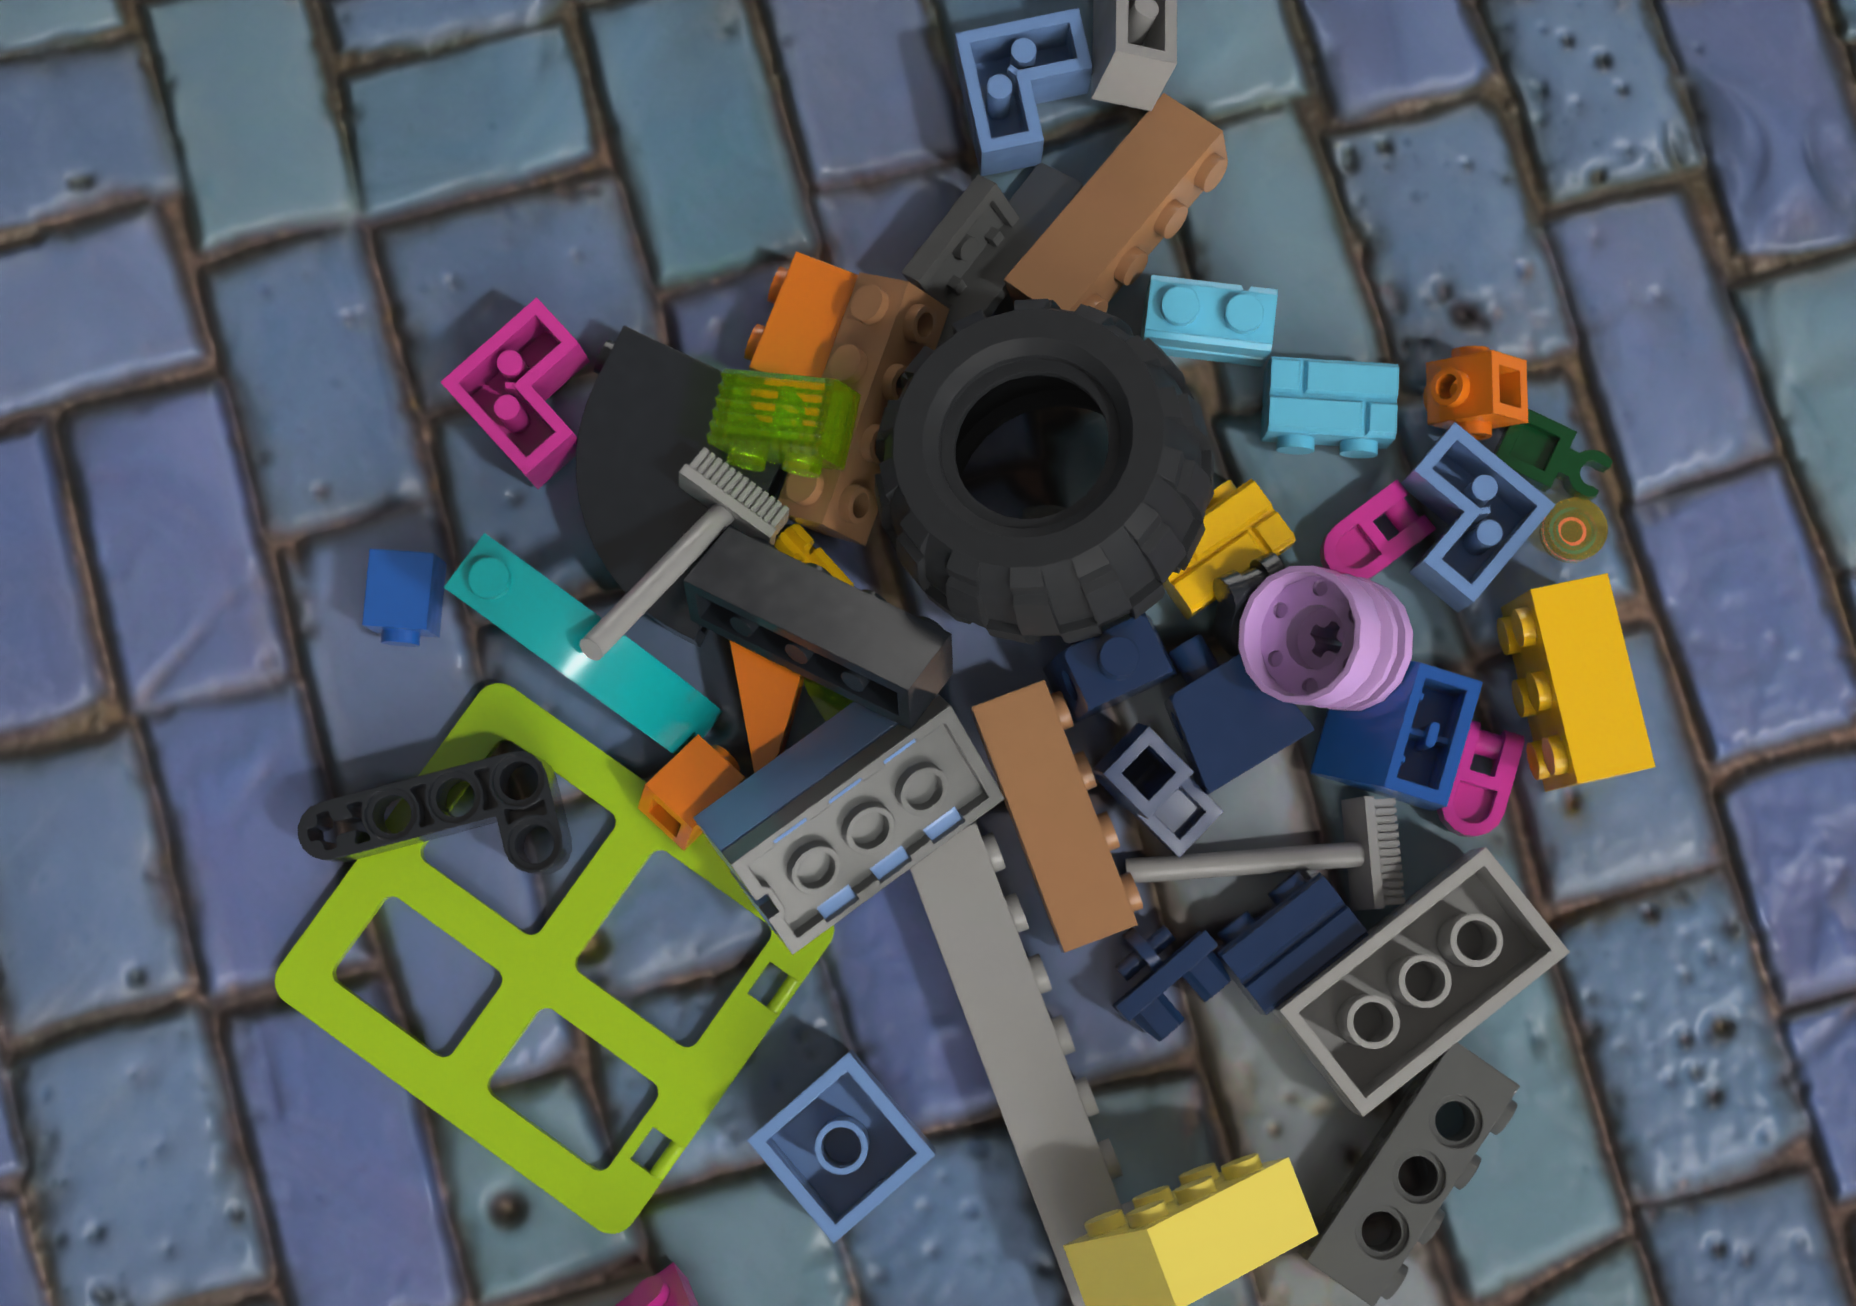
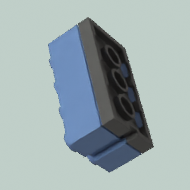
[693,694,1005,955]

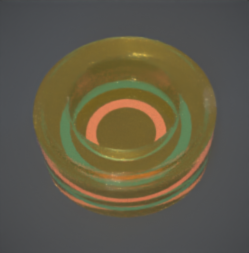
[1539,497,1608,563]

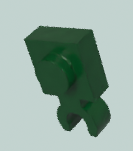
[1494,409,1613,502]

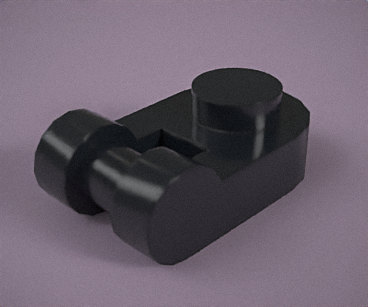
[1212,552,1286,656]

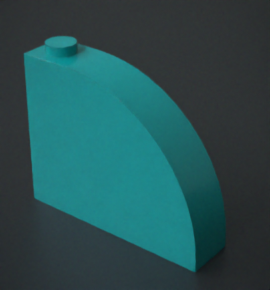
[444,533,723,755]

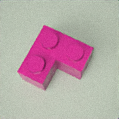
[441,297,590,489]

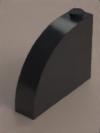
[576,325,808,647]

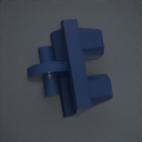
[1112,925,1231,1042]

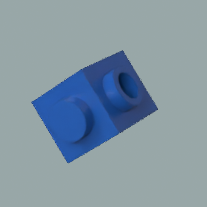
[362,549,447,647]

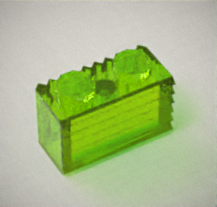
[706,368,861,478]

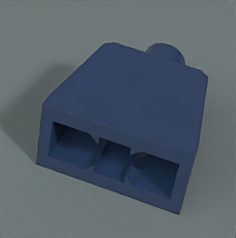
[1042,612,1179,724]
[1164,634,1315,795]

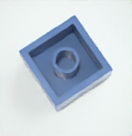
[747,1049,936,1244]

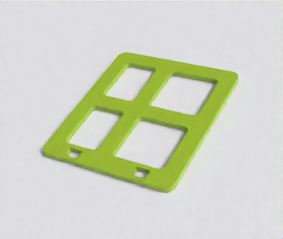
[275,683,835,1234]

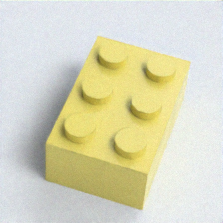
[1063,1153,1319,1306]

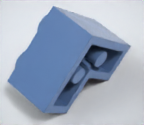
[955,8,1093,176]
[1401,422,1556,613]

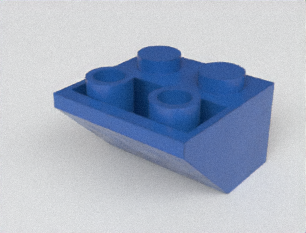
[1309,661,1483,811]

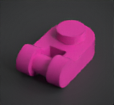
[1320,479,1436,580]
[1437,720,1524,837]

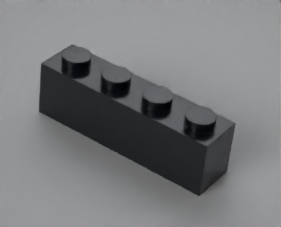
[683,527,953,729]

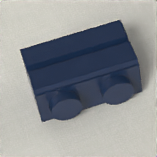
[1213,871,1369,1015]

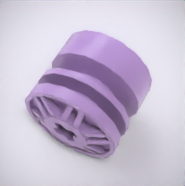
[1238,565,1413,711]

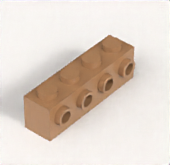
[1004,93,1228,312]
[778,272,950,546]
[971,680,1143,953]

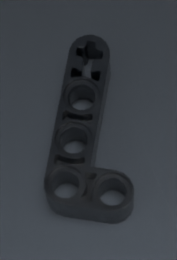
[298,751,572,875]

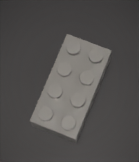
[1272,847,1570,1117]

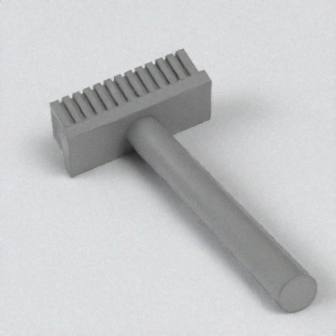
[580,447,790,661]
[1125,796,1405,911]

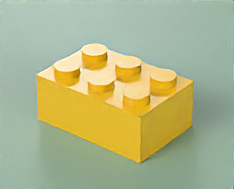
[1497,573,1656,792]

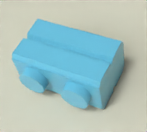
[1140,275,1278,367]
[1260,356,1399,459]

